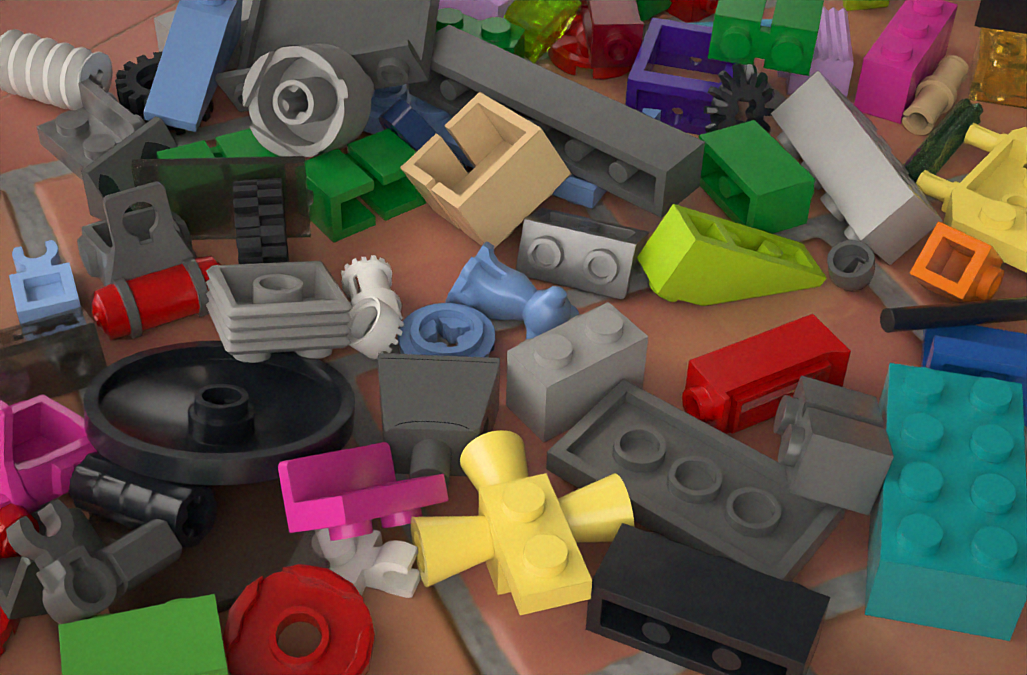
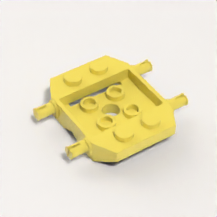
[916,123,1027,273]

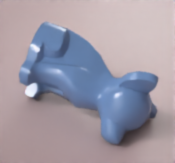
[445,242,579,340]

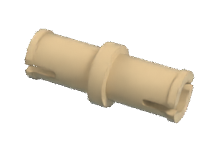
[902,55,969,135]

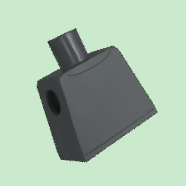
[377,353,500,489]

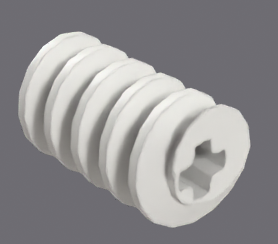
[0,29,113,110]

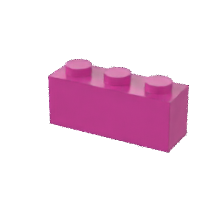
[854,0,958,124]

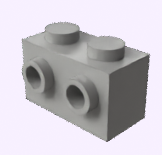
[506,302,648,442]

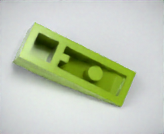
[637,204,827,306]

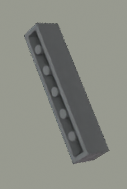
[409,25,705,218]

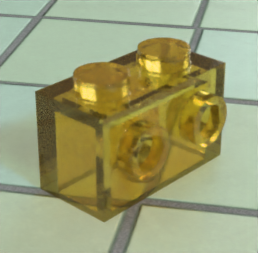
[968,27,1027,109]

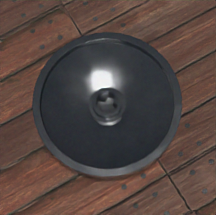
[83,341,355,485]

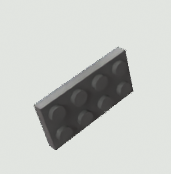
[546,379,846,582]

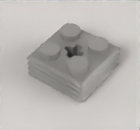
[206,261,352,363]

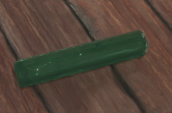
[903,98,984,183]

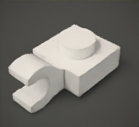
[291,528,421,598]

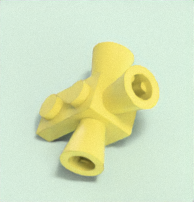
[411,430,634,615]

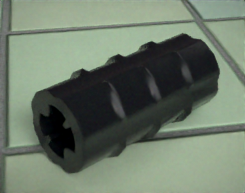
[69,451,218,548]

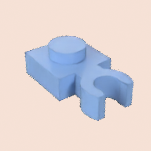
[9,240,83,330]

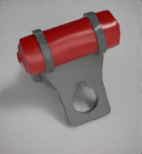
[77,181,221,341]

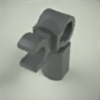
[6,499,182,624]

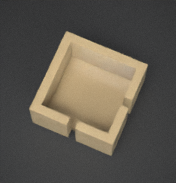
[400,92,571,249]

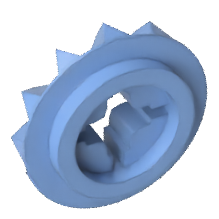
[398,303,495,357]

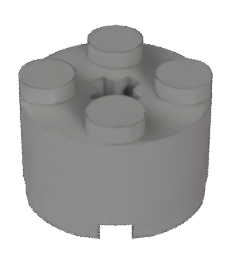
[242,43,374,158]

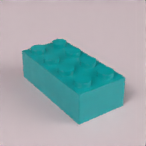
[864,363,1027,641]

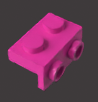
[278,442,449,541]

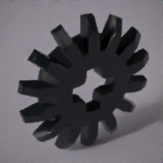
[704,63,775,134]

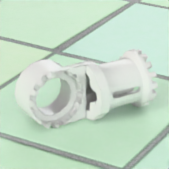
[341,255,404,360]

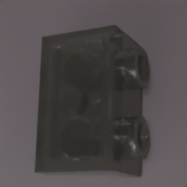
[0,307,107,405]

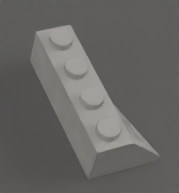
[771,71,943,265]

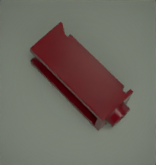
[579,0,644,68]

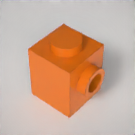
[909,221,1004,302]

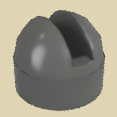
[827,240,875,291]

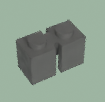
[774,375,894,515]

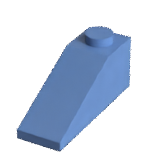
[144,0,243,132]

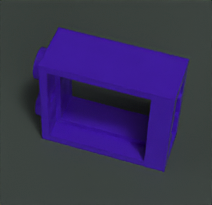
[625,17,744,135]

